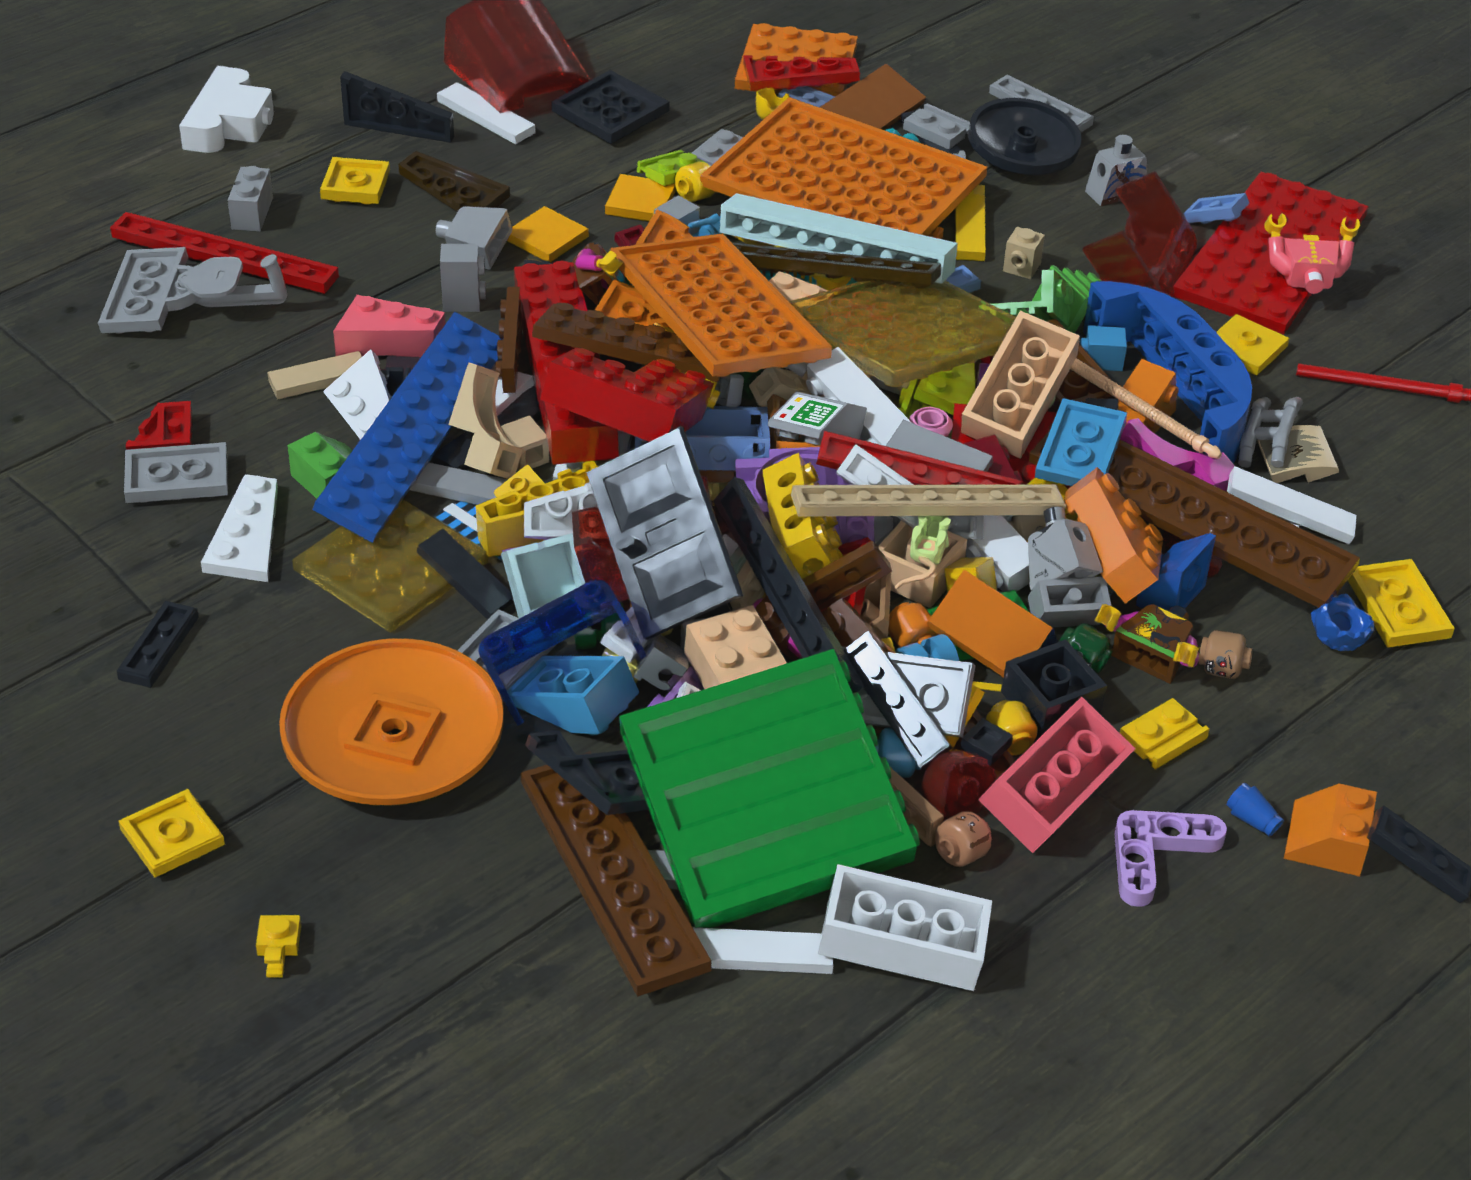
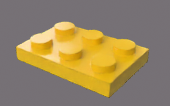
[1348,559,1455,648]

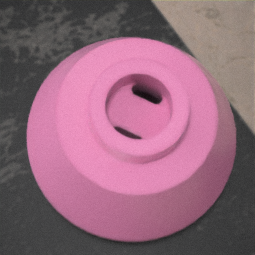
[909,407,953,437]

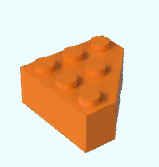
[1064,467,1163,603]

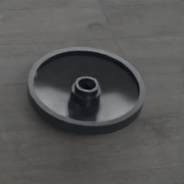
[968,98,1081,175]

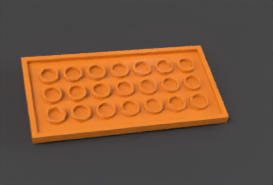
[611,233,832,377]

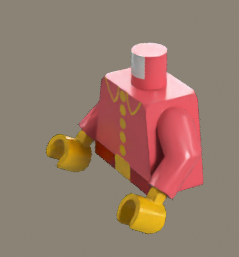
[1264,213,1360,294]

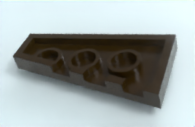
[398,151,510,212]

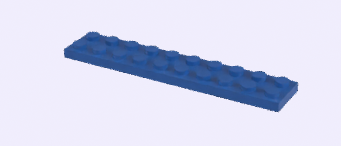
[312,312,503,543]

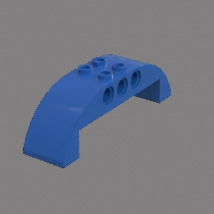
[1083,281,1252,463]

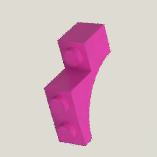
[1120,418,1235,492]

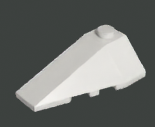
[524,483,611,546]

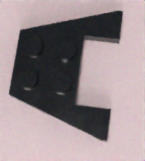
[525,730,649,815]

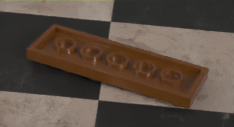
[532,303,721,383]

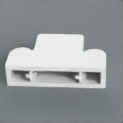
[179,66,274,153]

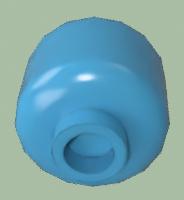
[875,728,921,778]

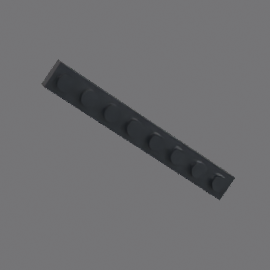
[713,477,864,693]

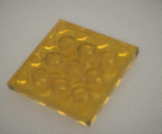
[292,500,488,633]

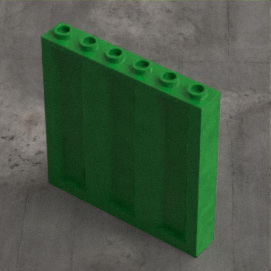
[619,649,920,928]

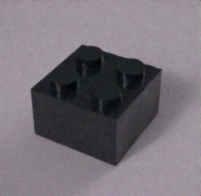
[1001,639,1107,737]

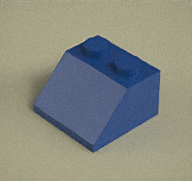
[1136,533,1216,611]

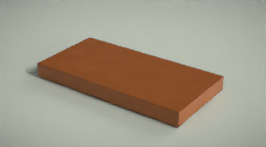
[819,64,926,130]

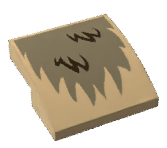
[1257,425,1339,483]

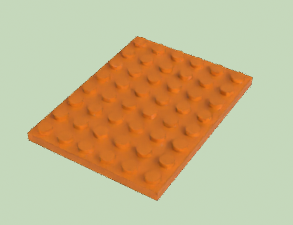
[700,97,987,236]

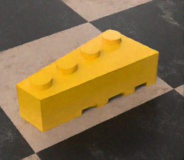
[475,461,598,557]

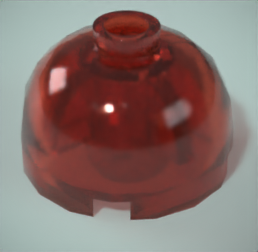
[922,749,996,821]

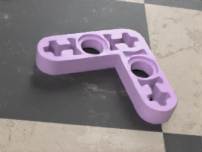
[1115,810,1227,907]

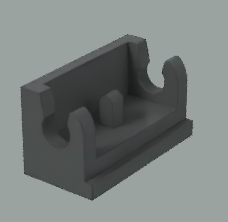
[634,634,689,690]

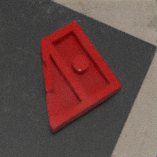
[125,401,192,450]

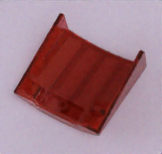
[444,0,591,113]

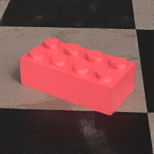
[978,697,1135,853]

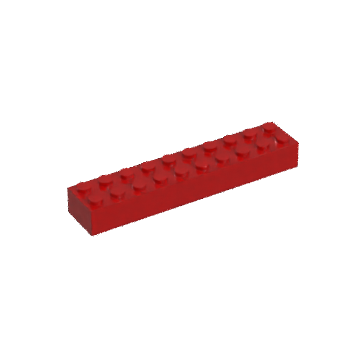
[514,261,619,465]

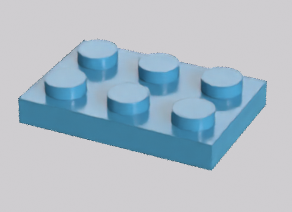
[1035,398,1127,486]

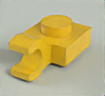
[256,915,301,978]

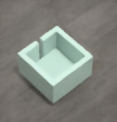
[501,533,593,620]

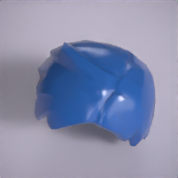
[1311,594,1375,652]

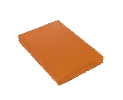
[927,570,1052,677]

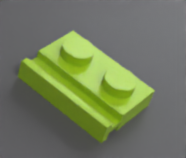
[637,150,708,186]

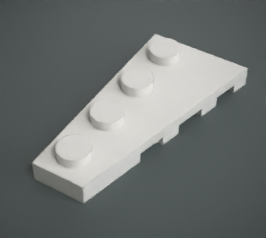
[323,350,392,440]

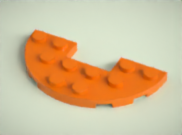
[595,209,693,329]

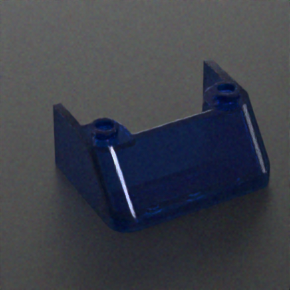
[478,580,647,726]

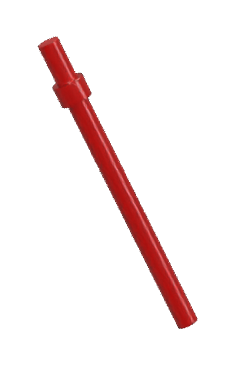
[1296,363,1471,403]

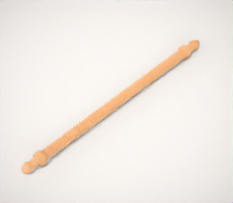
[1070,358,1222,459]

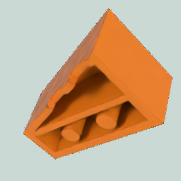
[1115,359,1179,433]

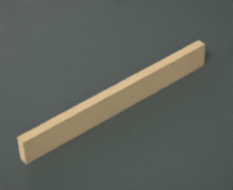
[791,484,1066,517]

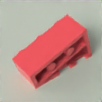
[333,295,446,357]

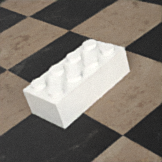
[818,864,992,991]

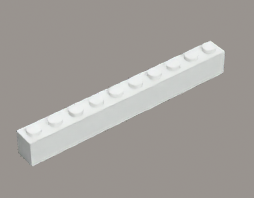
[806,347,1030,592]

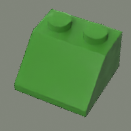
[287,432,353,499]

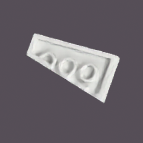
[201,474,278,582]

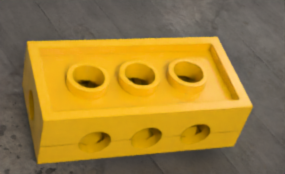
[762,452,843,579]

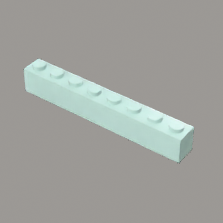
[720,193,958,284]

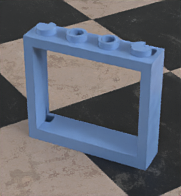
[635,406,770,470]

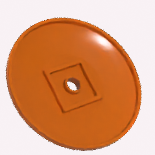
[279,639,504,805]

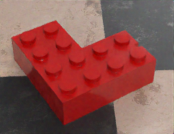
[540,348,714,442]

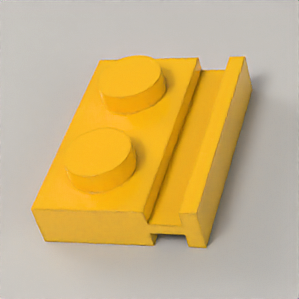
[1120,698,1210,770]

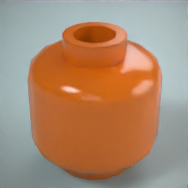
[888,602,938,648]

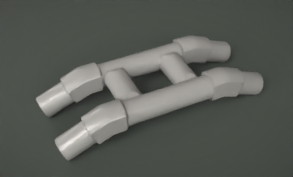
[1238,397,1303,468]

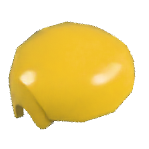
[756,88,790,120]

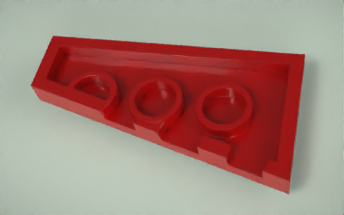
[743,55,860,91]

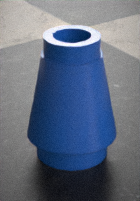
[1226,783,1284,837]

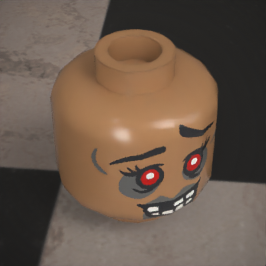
[1199,630,1253,679]

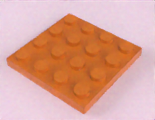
[735,23,858,97]

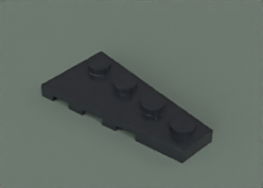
[340,71,454,143]

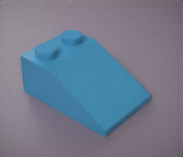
[502,656,639,735]

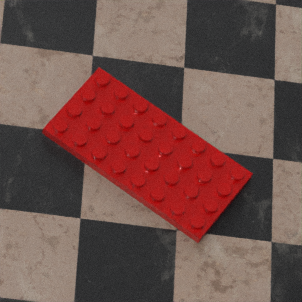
[1171,172,1368,335]

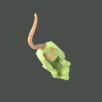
[895,516,951,589]

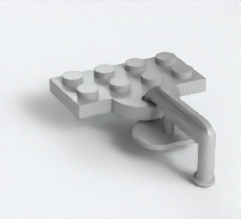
[98,247,287,334]

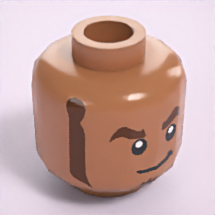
[935,812,992,867]

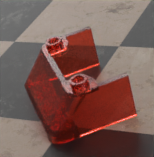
[1082,171,1197,297]

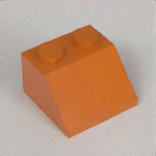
[1284,783,1377,876]

